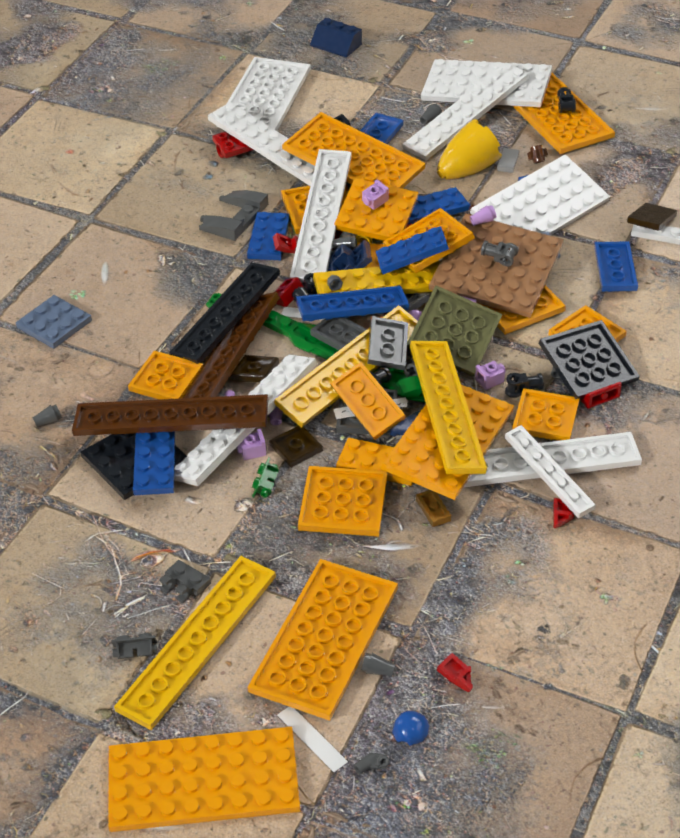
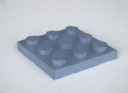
[16,295,92,349]

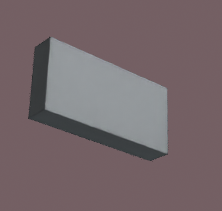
[497,148,519,173]

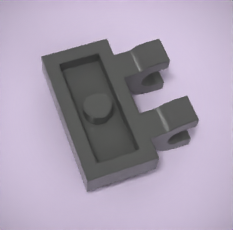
[160,560,211,603]

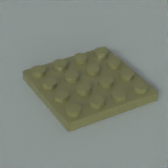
[407,285,502,377]

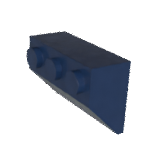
[310,18,362,58]

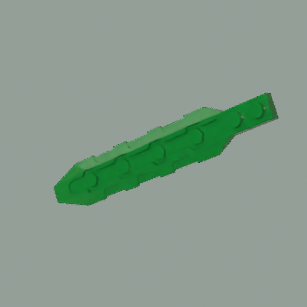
[263,310,426,403]

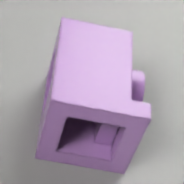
[362,179,389,210]
[475,361,506,390]
[236,429,266,460]

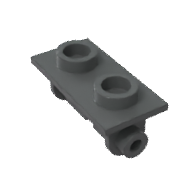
[111,633,157,659]

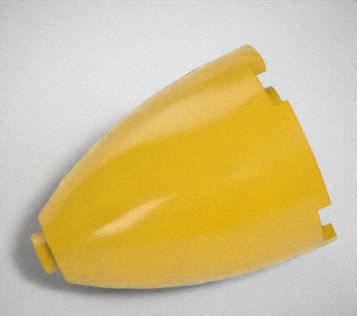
[437,119,502,179]

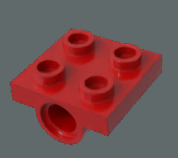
[212,132,254,158]

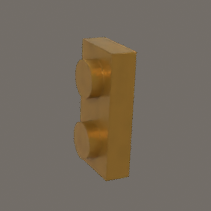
[416,490,451,527]

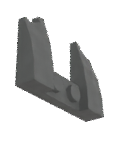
[199,190,269,241]

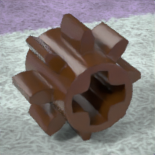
[527,145,548,164]

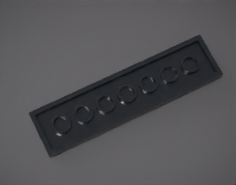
[169,262,281,364]

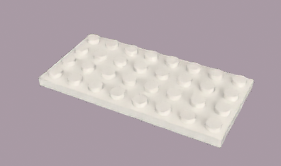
[216,57,311,131]
[421,59,552,107]
[470,155,610,235]

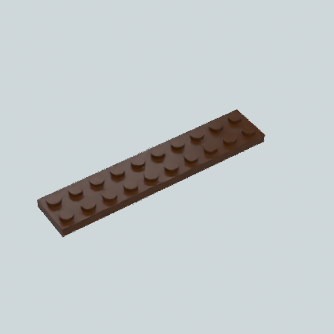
[183,292,280,398]
[72,394,269,436]

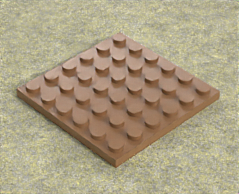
[429,213,564,318]

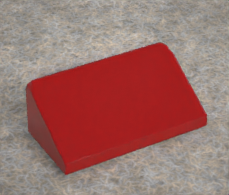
[275,277,304,307]
[581,382,622,409]

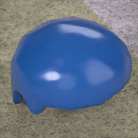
[392,711,429,746]

